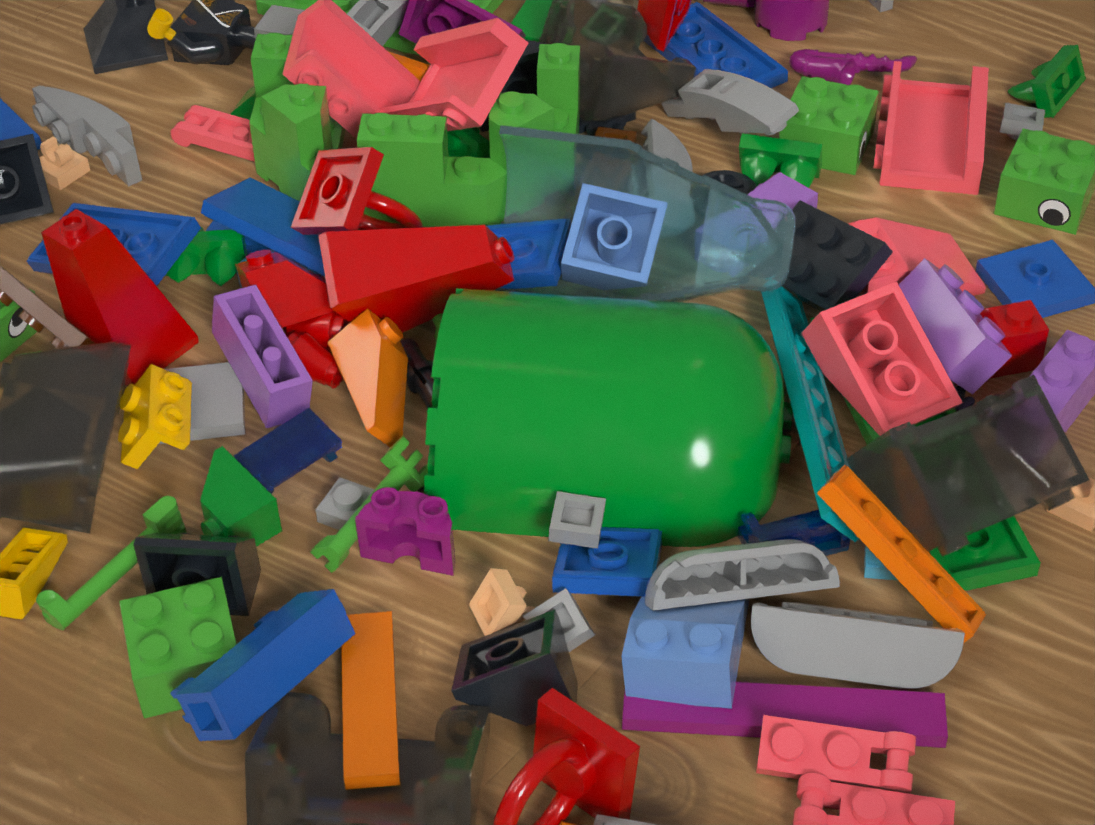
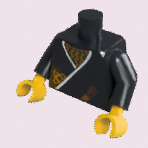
[147,0,256,65]

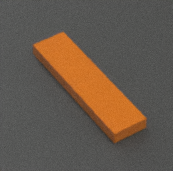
[817,465,986,644]
[341,611,400,790]

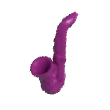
[789,49,917,85]

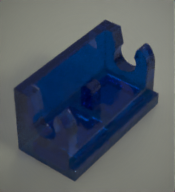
[234,408,342,494]
[738,509,850,556]

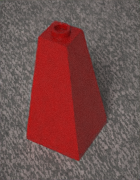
[41,209,199,386]
[318,225,514,333]

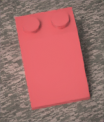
[847,217,986,298]
[802,281,963,439]

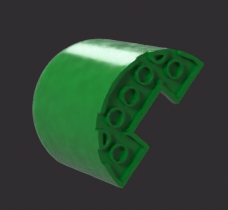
[424,288,793,547]

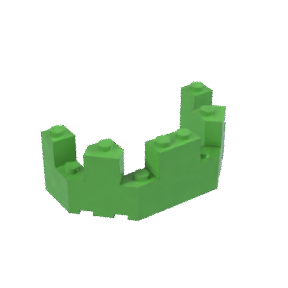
[249,33,580,230]

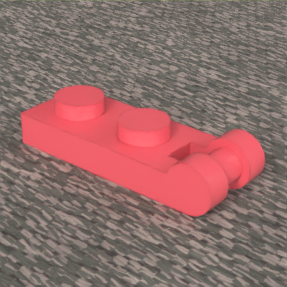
[170,105,255,162]
[756,715,916,794]
[792,773,955,825]

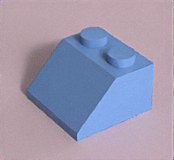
[561,183,668,290]

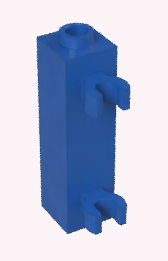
[171,589,356,741]

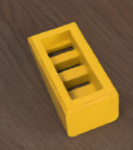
[0,527,68,620]

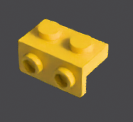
[118,364,192,469]

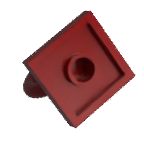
[291,147,423,235]
[493,688,640,825]

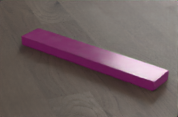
[622,682,948,748]

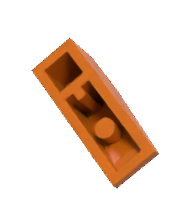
[327,309,408,448]

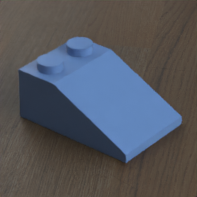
[621,597,749,709]

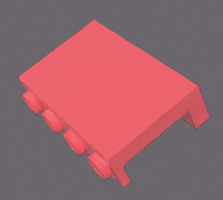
[282,0,420,139]
[380,18,528,131]
[873,61,989,195]

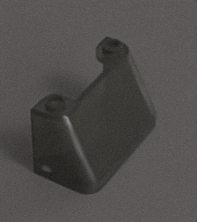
[539,0,696,123]
[0,341,132,533]
[846,375,1089,557]
[245,692,490,825]

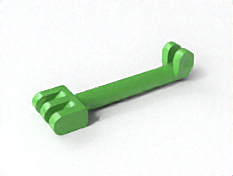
[310,436,428,573]
[36,496,187,631]

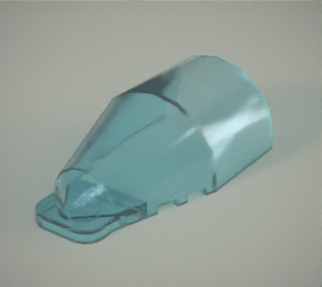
[493,125,796,302]

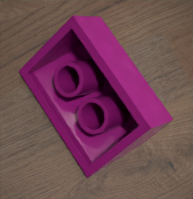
[399,0,526,44]

